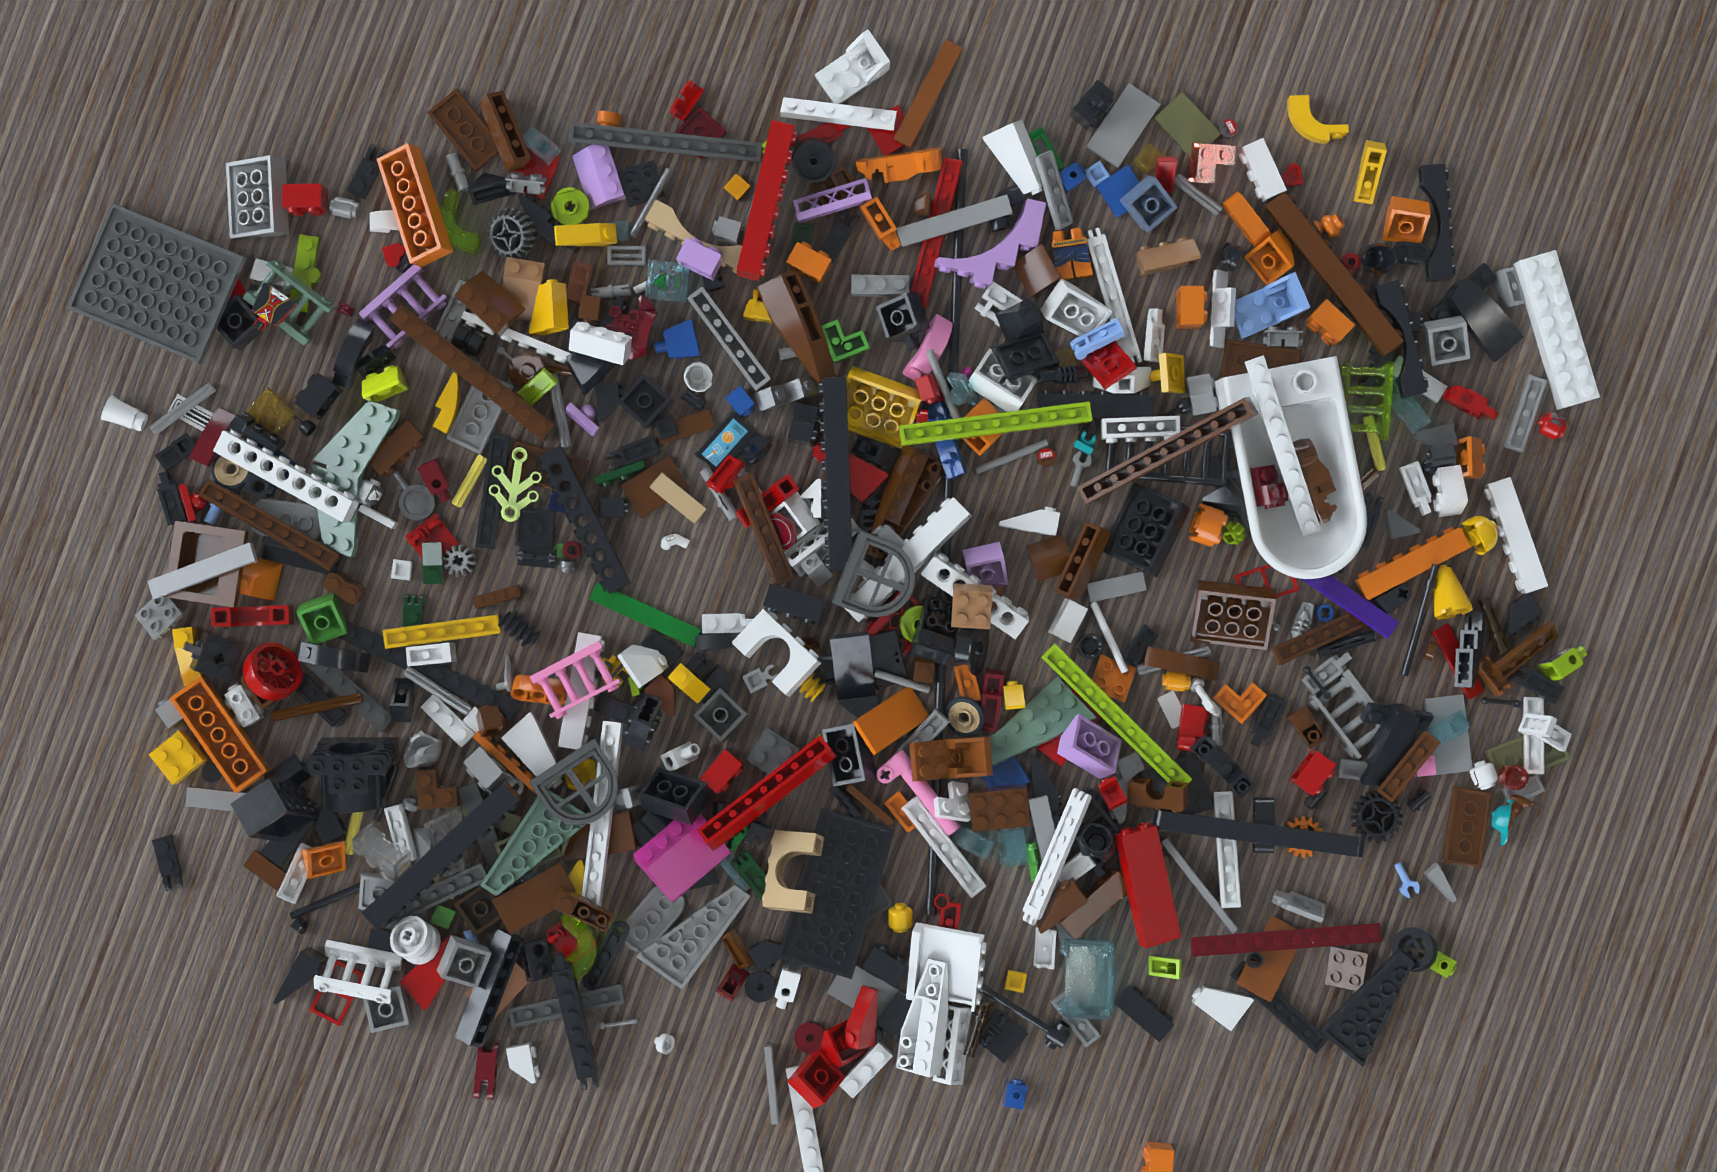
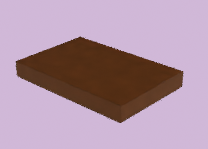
[621,456,689,519]

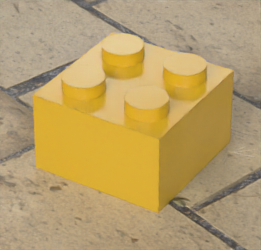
[149,730,208,785]

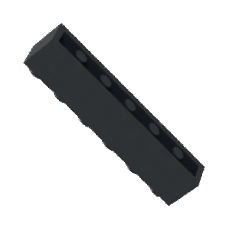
[1037,390,1153,419]
[455,928,524,1047]

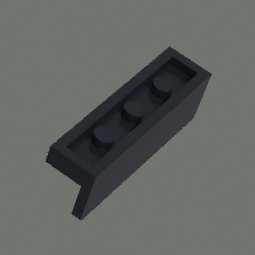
[262,536,342,575]

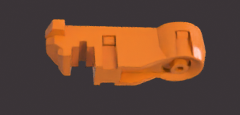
[856,148,943,183]

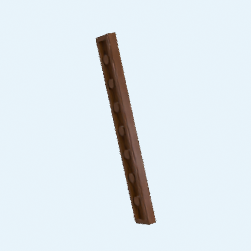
[198,479,341,572]

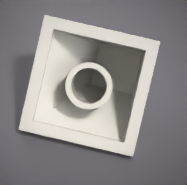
[618,644,669,688]

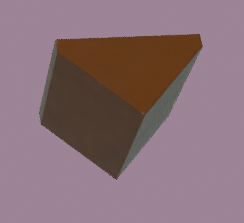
[1026,534,1070,582]

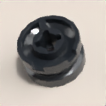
[1218,242,1241,272]

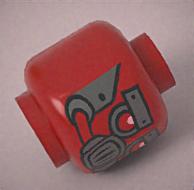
[1537,411,1568,440]

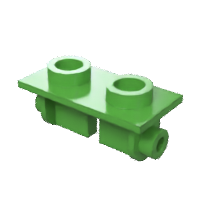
[1025,842,1042,882]

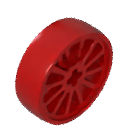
[243,642,303,701]

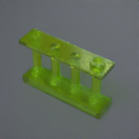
[1341,360,1394,441]

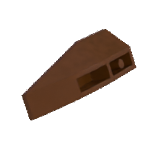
[757,269,836,385]
[866,446,943,561]

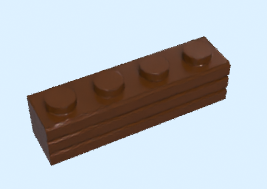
[472,585,523,609]

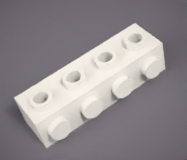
[1101,416,1180,443]

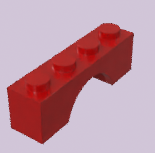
[211,605,294,627]

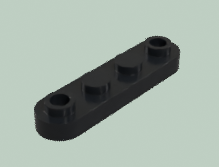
[582,920,630,990]

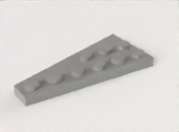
[635,884,750,989]

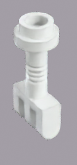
[1190,678,1220,716]

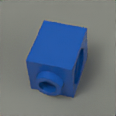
[726,386,755,417]

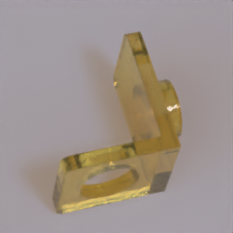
[1132,143,1162,175]

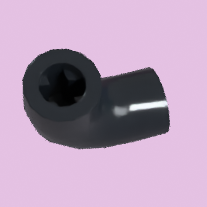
[989,185,1023,232]

